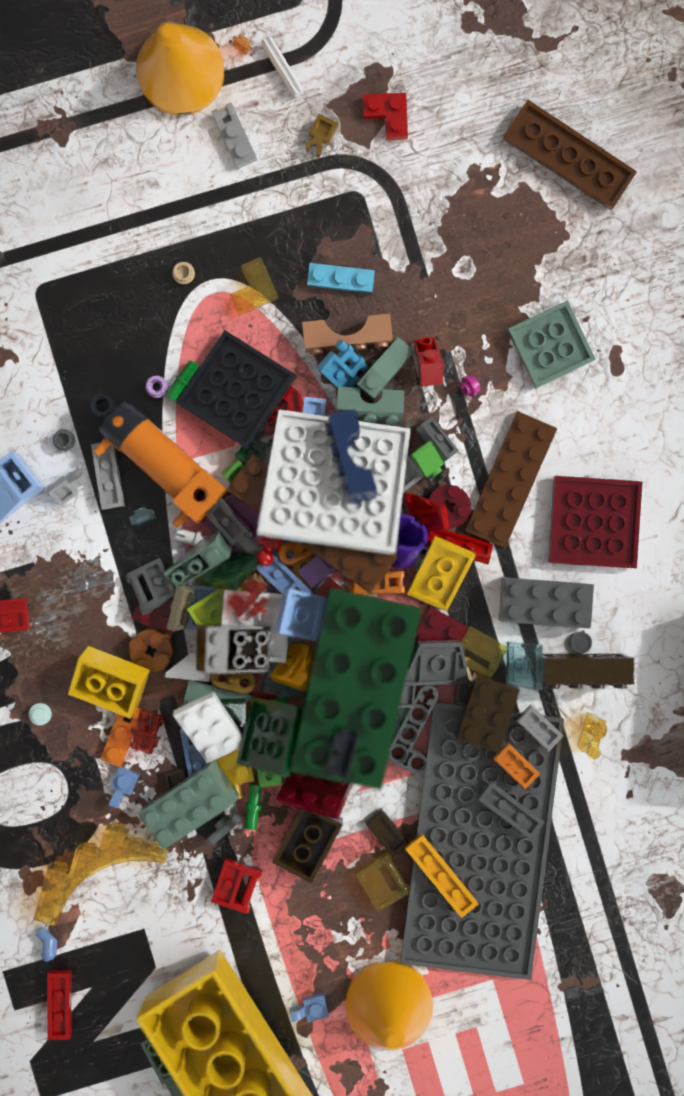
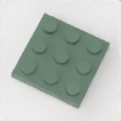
[507,300,596,389]

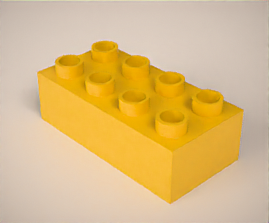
[136,949,313,1096]

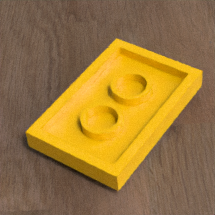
[407,536,475,611]

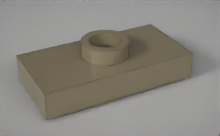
[167,585,195,631]

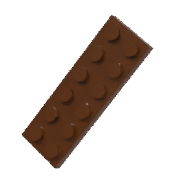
[503,99,637,210]
[465,411,558,548]

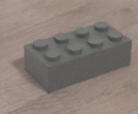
[498,577,594,629]

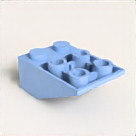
[0,451,46,523]

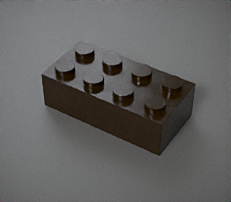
[536,653,634,689]

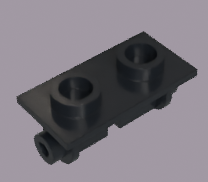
[325,727,360,780]

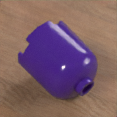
[391,514,428,570]

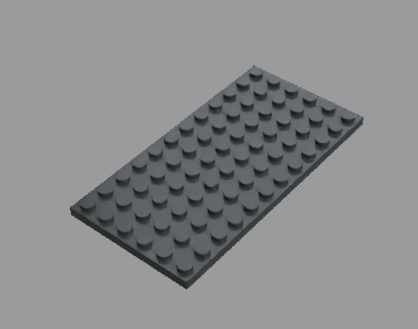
[400,702,564,980]

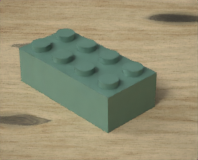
[138,760,240,850]

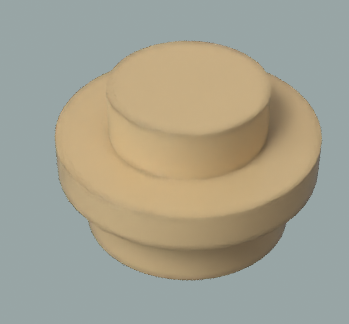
[173,262,195,284]

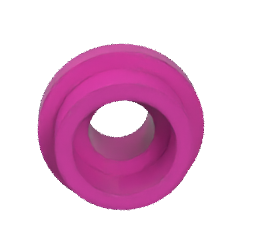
[460,375,480,397]

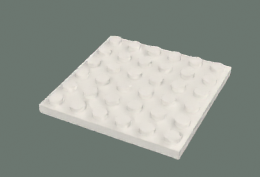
[258,410,410,555]

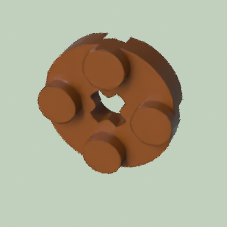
[129,628,174,673]

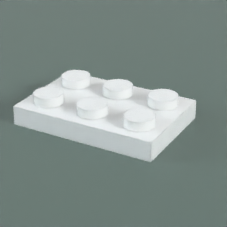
[173,692,243,763]

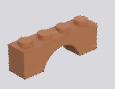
[302,314,393,355]

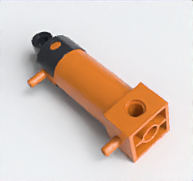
[90,394,229,528]

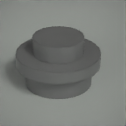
[53,429,76,451]

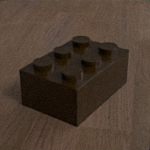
[454,672,520,754]
[272,809,343,884]

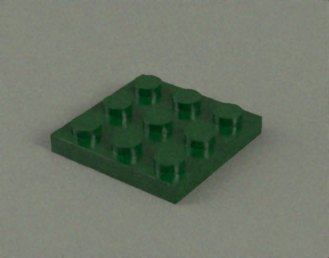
[236,697,303,777]

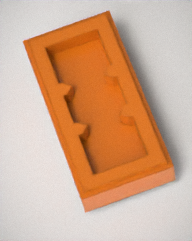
[492,742,540,789]

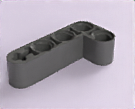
[389,685,438,774]

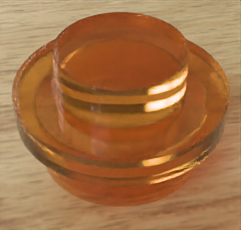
[231,34,253,55]

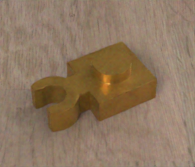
[306,113,338,158]

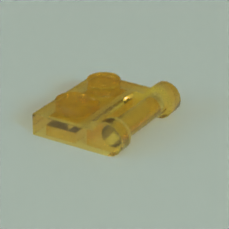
[461,626,508,677]
[577,712,607,760]
[355,852,410,912]

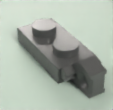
[206,498,259,553]

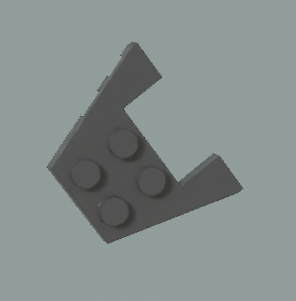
[400,640,471,708]

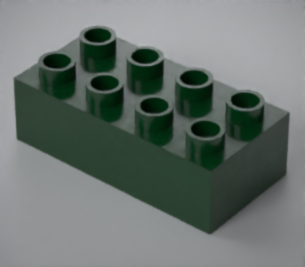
[290,587,422,790]

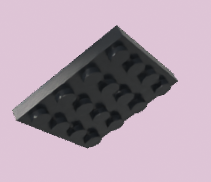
[176,330,297,450]

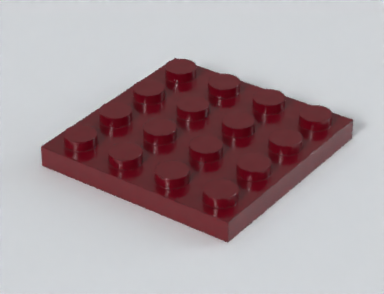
[548,475,643,569]

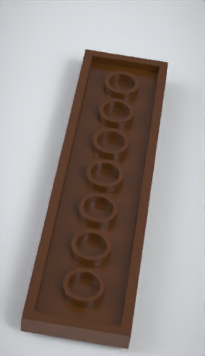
[227,455,397,594]

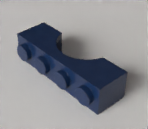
[325,409,378,504]

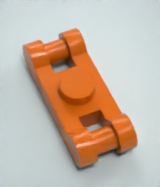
[350,571,406,594]

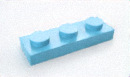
[307,263,375,294]

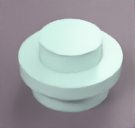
[29,703,52,725]

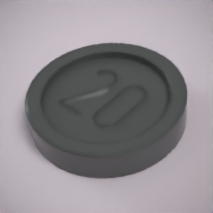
[569,632,592,654]

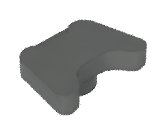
[206,813,243,847]

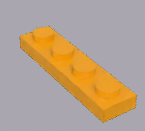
[405,833,478,918]

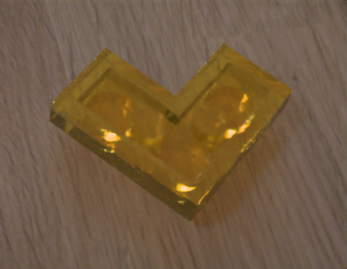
[230,257,279,316]

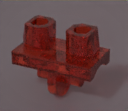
[228,577,268,618]
[130,709,164,754]

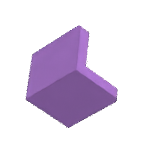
[299,556,336,588]

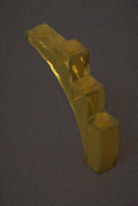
[33,822,170,926]

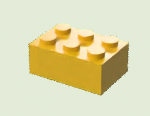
[68,646,150,718]

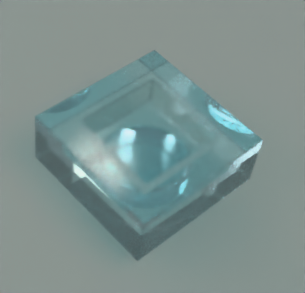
[129,507,156,526]

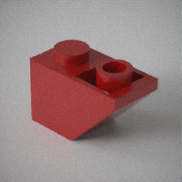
[414,337,444,387]

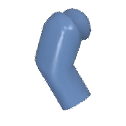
[35,927,57,961]

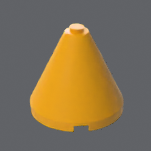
[136,23,224,115]
[346,960,433,1050]

